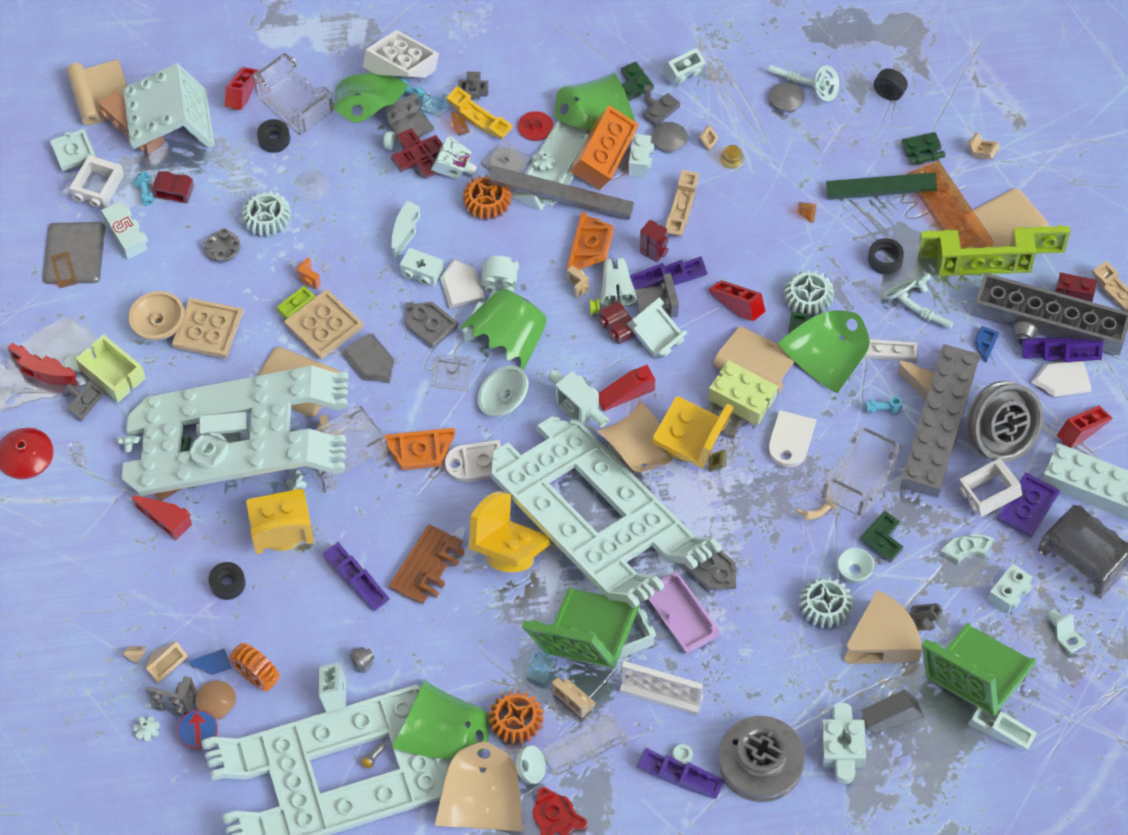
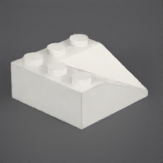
[362,30,439,77]

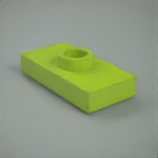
[276,286,316,319]

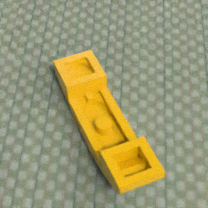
[446,86,513,139]

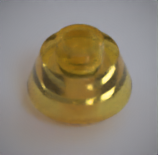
[720,145,745,168]

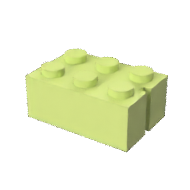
[75,334,146,402]
[707,360,778,426]

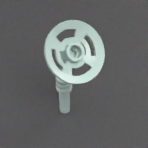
[768,65,839,101]
[881,278,953,329]

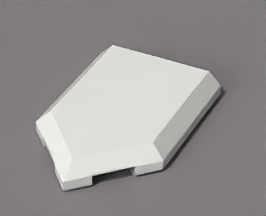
[440,258,485,309]
[1031,361,1091,397]

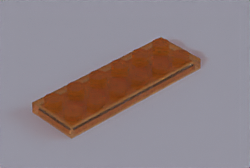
[907,160,994,249]

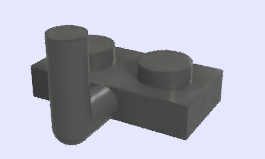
[643,85,680,127]
[62,380,105,422]

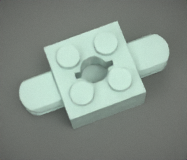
[821,702,866,784]

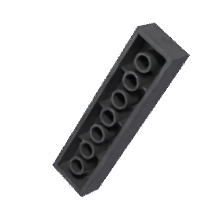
[972,273,1128,356]
[900,344,980,498]

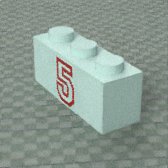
[101,201,148,259]

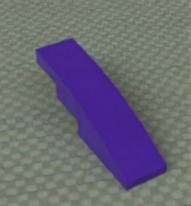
[630,256,708,290]
[1022,338,1103,362]
[322,542,390,611]
[636,748,724,799]

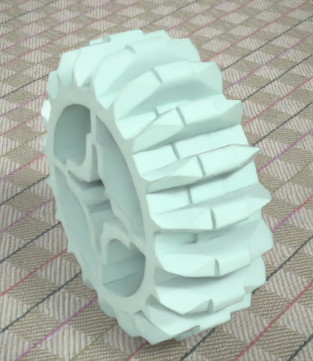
[241,191,291,237]
[783,269,834,316]
[799,576,853,629]

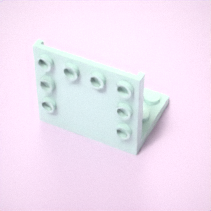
[123,63,215,149]

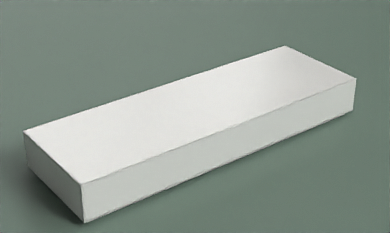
[863,339,918,362]

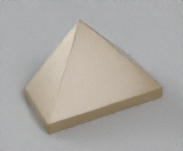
[145,641,188,683]

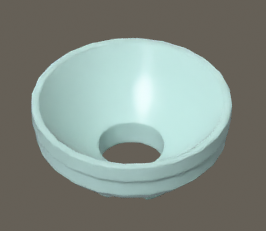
[838,548,874,583]
[514,746,546,784]

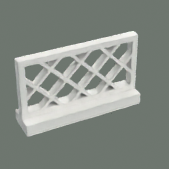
[620,661,704,716]

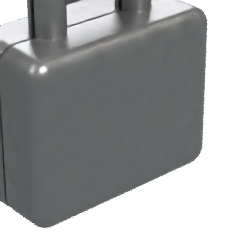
[42,222,105,284]

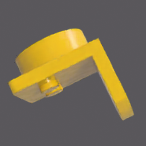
[652,396,734,469]
[246,489,314,554]
[469,491,551,572]

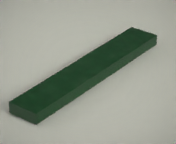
[826,172,937,200]

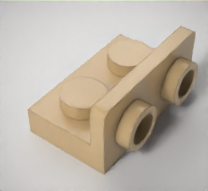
[552,677,595,718]

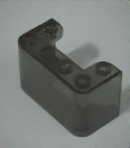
[1038,505,1128,599]

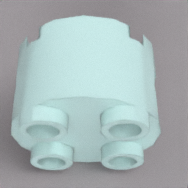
[480,256,519,293]

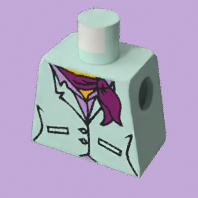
[431,135,477,179]

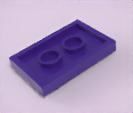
[997,472,1060,538]

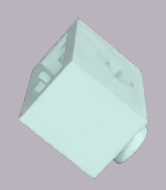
[400,247,444,287]
[319,662,346,712]

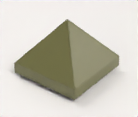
[709,449,727,472]

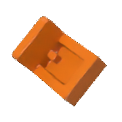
[297,257,321,289]

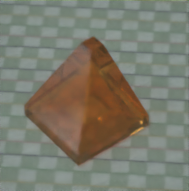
[797,202,817,223]

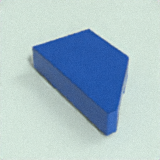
[974,326,999,363]
[189,649,231,675]

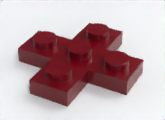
[391,128,443,179]

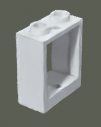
[70,155,124,209]
[959,458,1022,517]

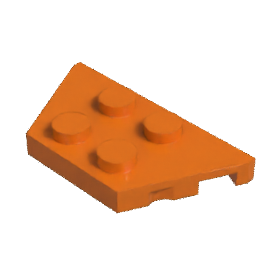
[566,212,614,269]
[381,427,456,470]

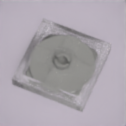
[481,139,532,172]

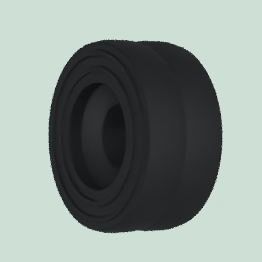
[873,68,908,101]
[257,119,290,153]
[208,562,246,600]

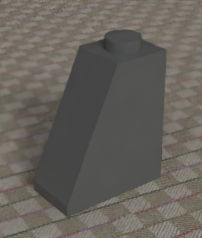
[861,689,924,733]

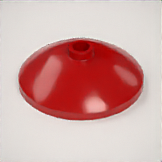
[0,427,54,479]

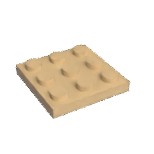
[284,289,364,360]
[172,298,244,359]

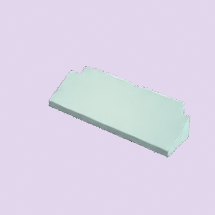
[512,120,590,211]

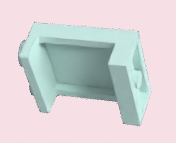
[627,297,687,359]

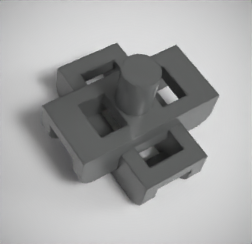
[458,71,489,100]
[909,603,943,631]

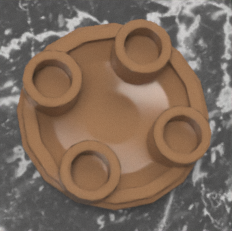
[195,680,236,720]

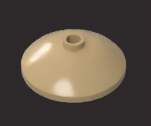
[128,291,185,340]

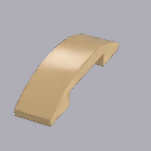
[665,170,700,237]
[1092,261,1128,312]

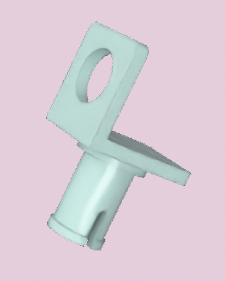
[1046,609,1086,653]

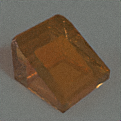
[451,111,470,136]

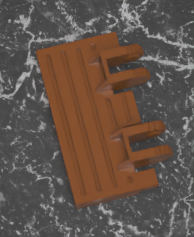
[389,524,466,604]

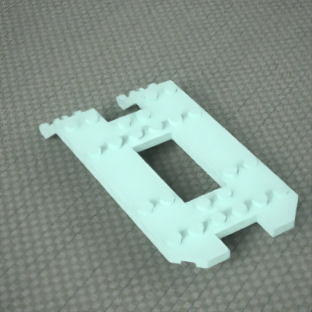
[122,366,349,496]
[491,417,722,608]
[201,685,452,835]

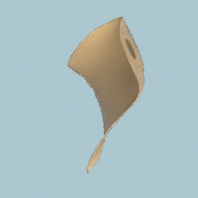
[585,402,673,472]
[435,742,523,832]

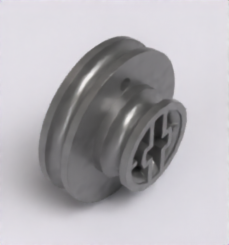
[966,380,1043,462]
[719,716,804,802]

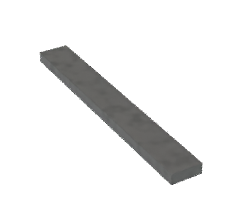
[489,166,634,220]

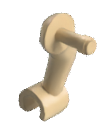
[797,495,839,521]

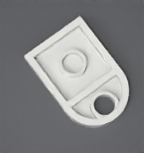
[769,410,817,467]
[445,440,501,483]

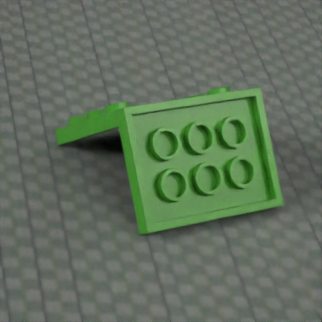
[522,587,640,669]
[921,622,1036,716]

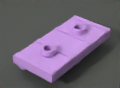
[648,572,720,655]

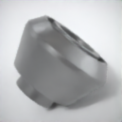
[1013,320,1038,344]
[349,647,375,673]

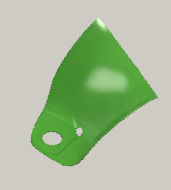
[555,72,638,131]
[332,73,408,123]
[778,310,870,394]
[392,679,489,759]

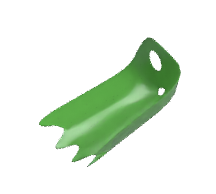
[460,289,547,370]

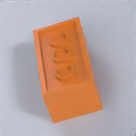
[570,105,639,190]

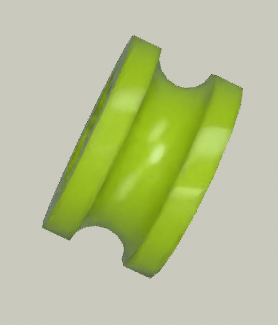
[590,299,600,316]

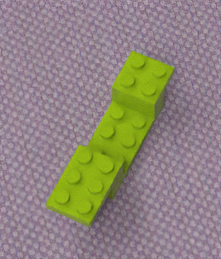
[917,225,1071,276]

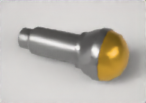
[361,742,386,769]

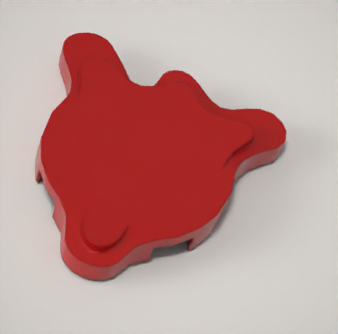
[533,787,588,835]

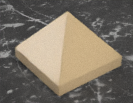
[699,125,719,151]
[124,646,147,664]

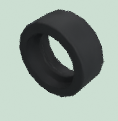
[868,238,904,275]

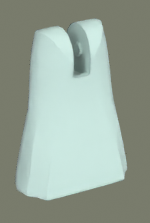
[600,258,637,307]

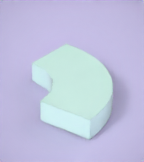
[940,534,994,563]

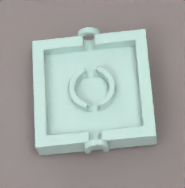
[50,129,96,171]

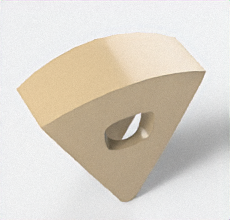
[844,590,922,664]

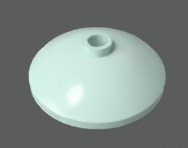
[478,366,529,417]

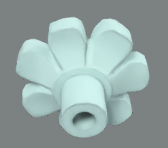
[533,151,556,171]
[912,274,931,293]
[116,435,141,452]
[286,469,307,491]
[134,716,160,742]

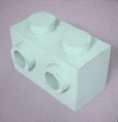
[662,48,706,85]
[628,134,654,178]
[988,564,1033,614]

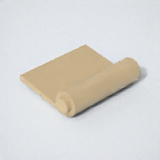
[66,59,127,125]
[713,326,795,394]

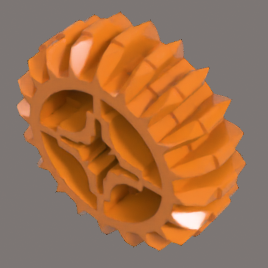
[462,174,512,221]
[229,643,280,691]
[489,690,544,745]

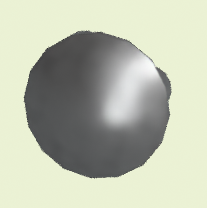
[769,82,805,113]
[652,122,687,154]
[204,228,241,262]

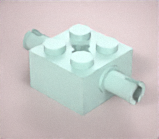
[548,370,609,428]

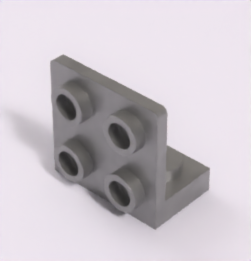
[385,93,434,138]
[635,273,679,318]
[145,676,197,716]

